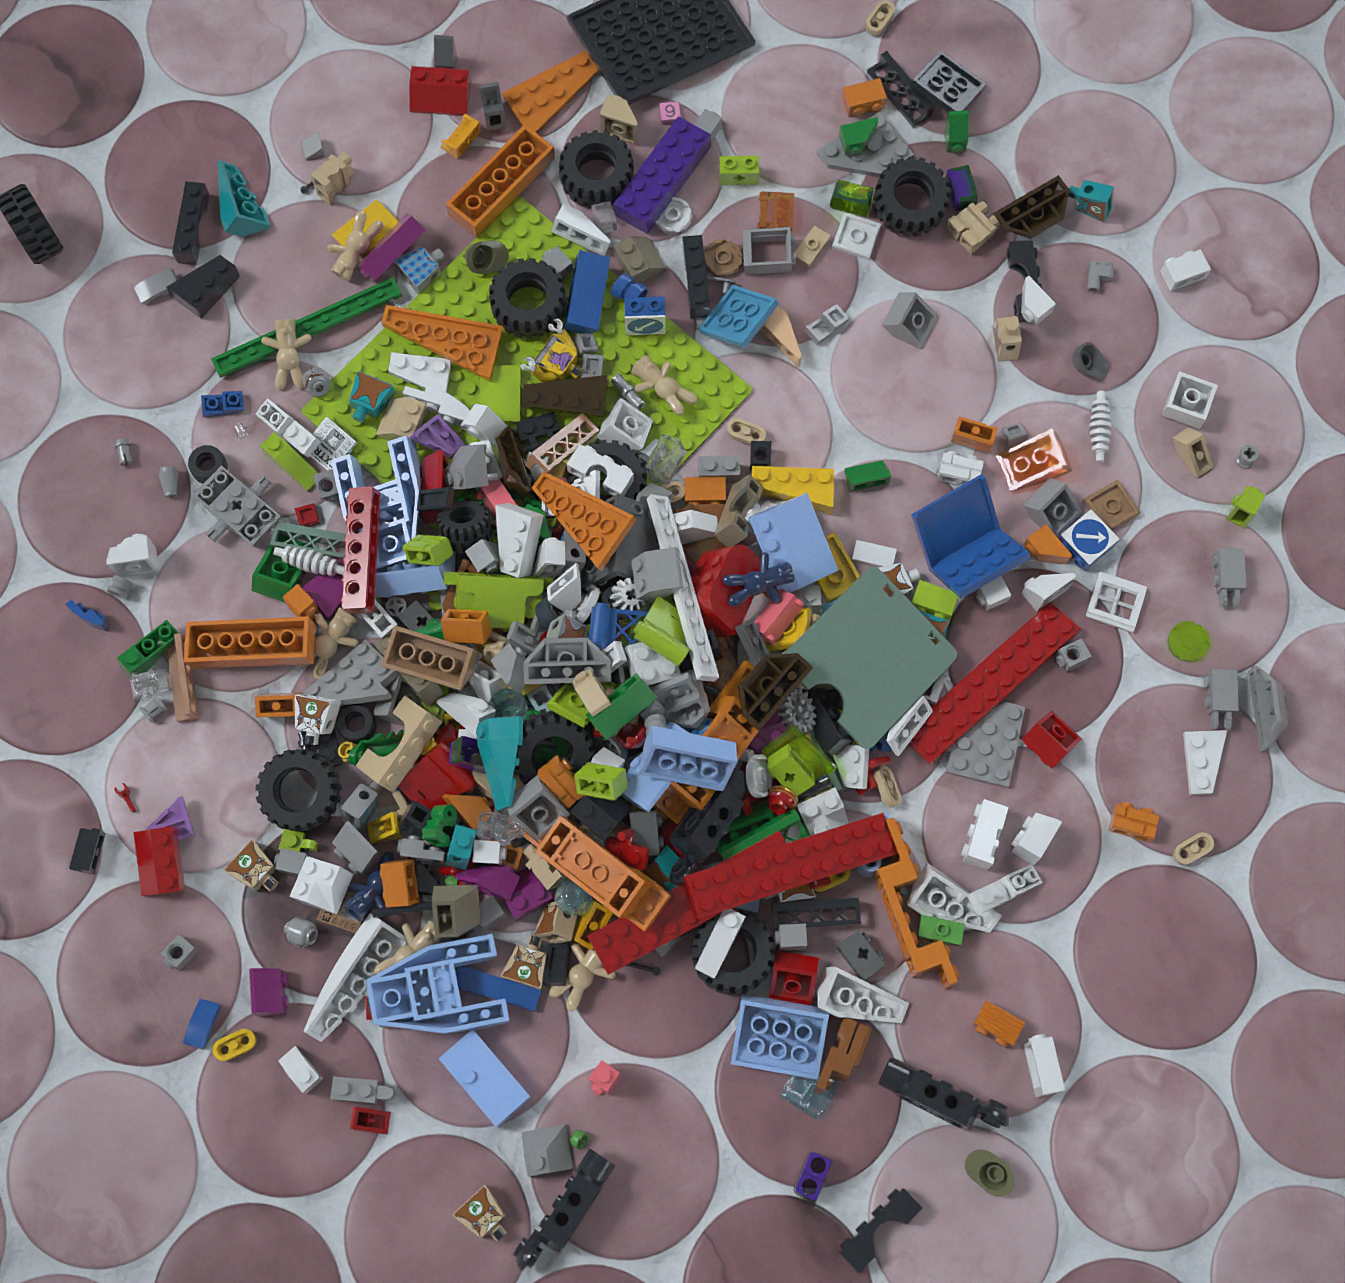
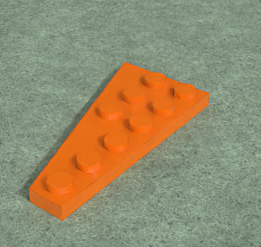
[502,50,599,133]
[381,305,503,381]
[532,471,637,571]

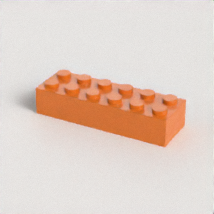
[446,124,555,238]
[184,616,316,669]

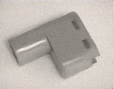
[1087,261,1114,293]

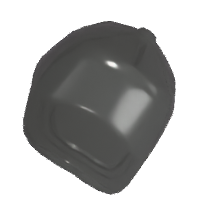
[1072,342,1108,381]
[592,734,629,761]

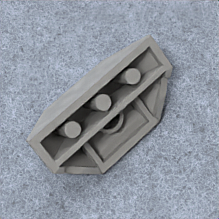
[523,637,611,684]
[1248,666,1290,753]

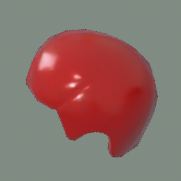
[616,719,647,749]

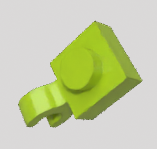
[278,829,319,852]

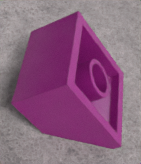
[748,708,795,755]
[455,864,520,901]
[505,867,554,921]
[249,968,289,1017]

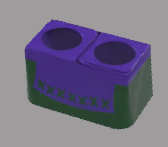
[946,165,978,211]
[449,736,486,773]
[793,1151,832,1203]

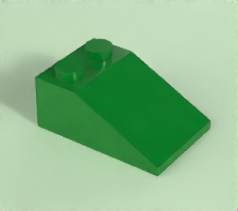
[251,534,314,603]

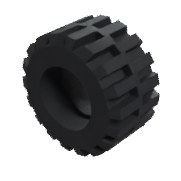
[437,500,492,553]

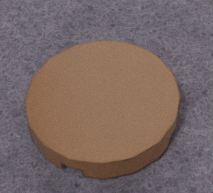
[704,239,743,278]

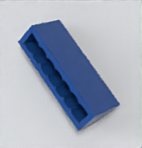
[563,250,610,334]

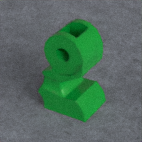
[533,736,570,765]
[422,804,457,847]

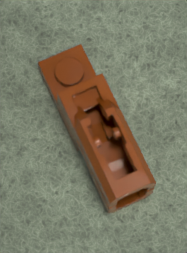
[814,1018,872,1095]

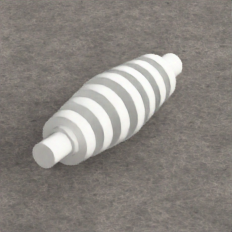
[1089,391,1112,463]
[274,546,344,576]

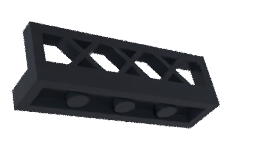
[867,51,934,128]
[772,898,861,930]

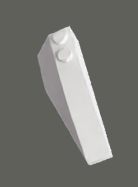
[304,913,408,1042]

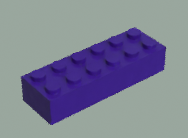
[613,116,711,234]

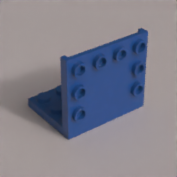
[911,474,1031,599]

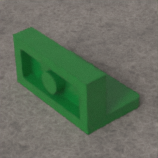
[844,460,891,492]

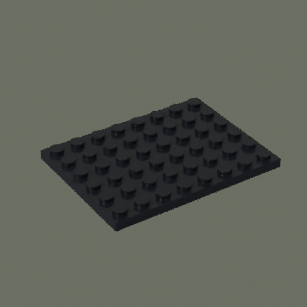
[566,0,756,105]

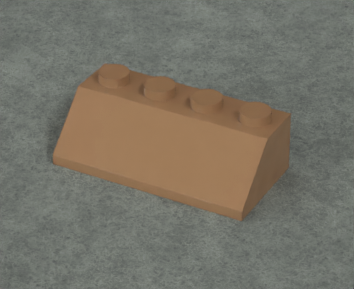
[381,625,479,690]

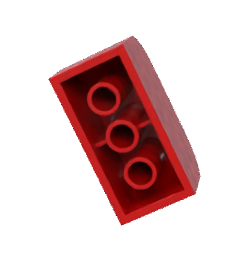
[691,545,761,637]

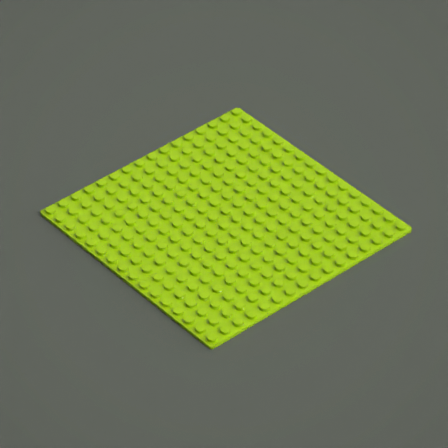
[301,197,752,582]

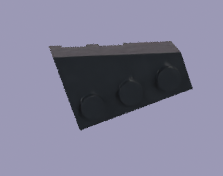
[166,255,240,319]

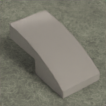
[134,269,178,305]
[804,304,850,345]
[581,354,604,378]

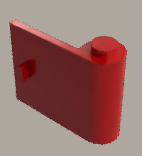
[398,741,478,810]

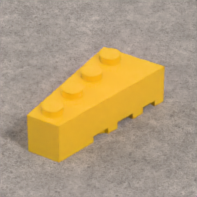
[751,466,834,516]

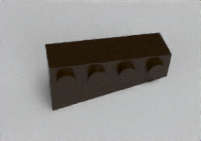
[522,375,609,417]

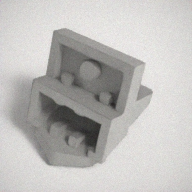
[651,669,710,728]

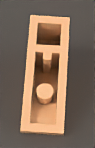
[760,306,802,367]

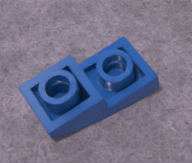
[201,391,244,417]
[65,599,110,631]
[183,998,221,1050]

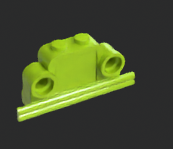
[443,571,553,632]

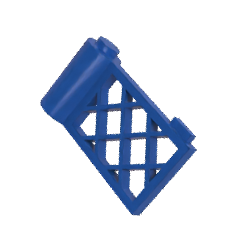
[589,603,648,651]

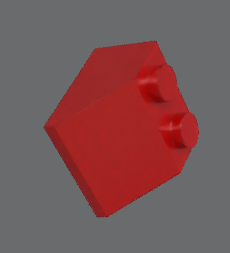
[1021,710,1082,769]
[768,950,819,1006]

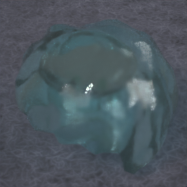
[489,687,528,720]
[555,879,593,917]

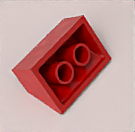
[409,66,471,116]
[419,450,449,524]
[133,826,185,896]

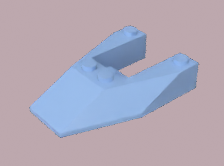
[331,436,421,570]
[366,934,509,1034]

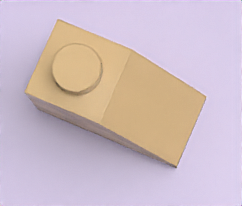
[1172,427,1214,478]
[572,669,611,717]

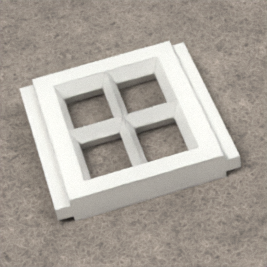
[1085,571,1147,633]

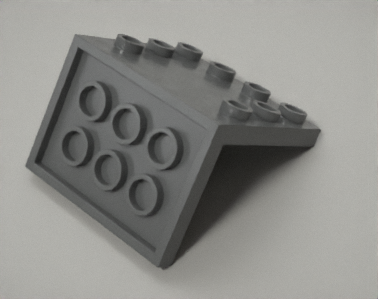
[580,494,660,593]

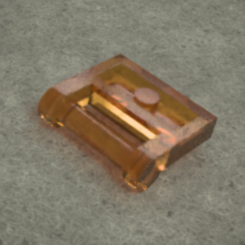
[757,191,794,232]

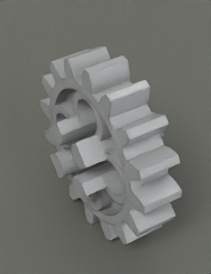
[778,688,816,735]

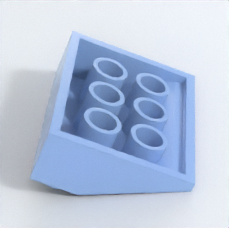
[749,493,838,593]
[731,994,829,1080]

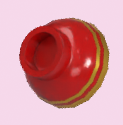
[768,786,798,815]

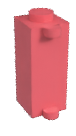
[476,479,517,527]
[754,589,804,646]
[588,1060,621,1095]

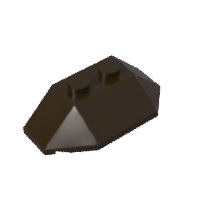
[993,175,1070,239]
[494,426,540,500]
[738,653,813,731]

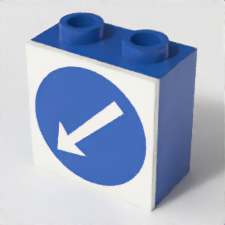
[624,297,665,335]
[1059,510,1119,571]

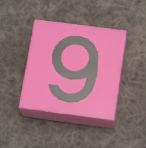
[659,101,680,124]

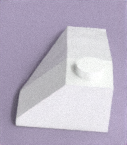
[907,863,1002,933]
[817,967,909,1023]

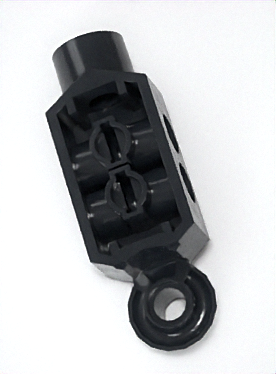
[669,768,749,885]
[878,1056,1009,1131]
[513,1148,615,1272]

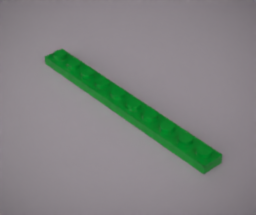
[211,277,402,378]

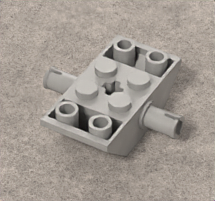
[193,465,281,547]

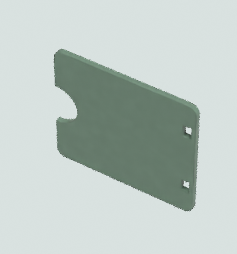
[784,566,957,749]

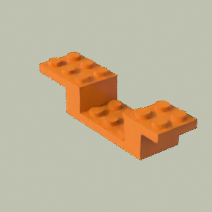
[654,661,758,824]
[511,816,672,931]
[873,817,959,990]

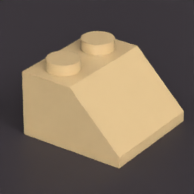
[600,94,638,146]
[376,397,428,445]

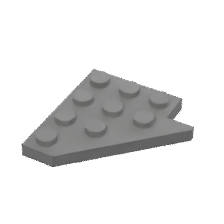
[817,112,914,177]
[303,640,400,706]
[946,702,1025,788]

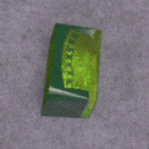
[830,179,874,217]

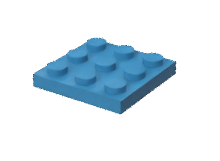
[698,285,779,349]

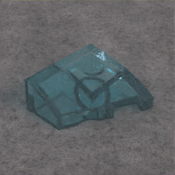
[780,1075,841,1120]

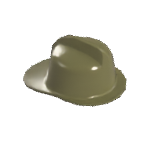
[463,241,509,274]
[965,1149,1015,1197]

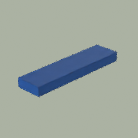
[456,966,542,1012]

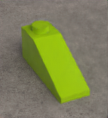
[260,432,318,492]

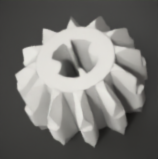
[610,578,645,611]

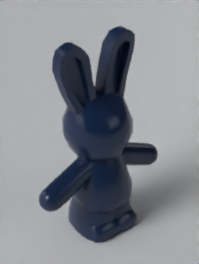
[722,552,795,606]
[344,852,394,922]

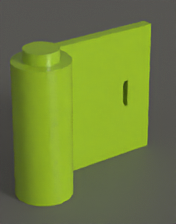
[633,596,689,666]

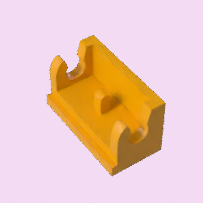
[441,114,481,159]

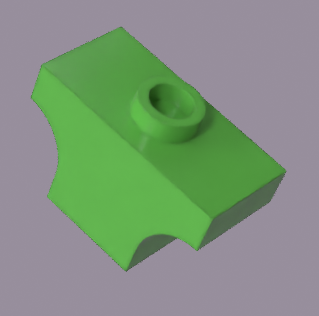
[917,915,965,946]

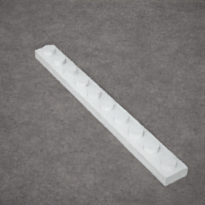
[647,494,719,682]

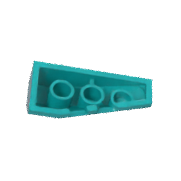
[217,160,270,237]
[476,716,523,811]

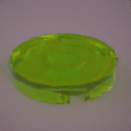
[1167,621,1210,662]

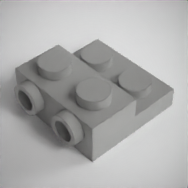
[397,836,448,867]

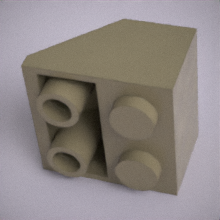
[432,885,481,938]

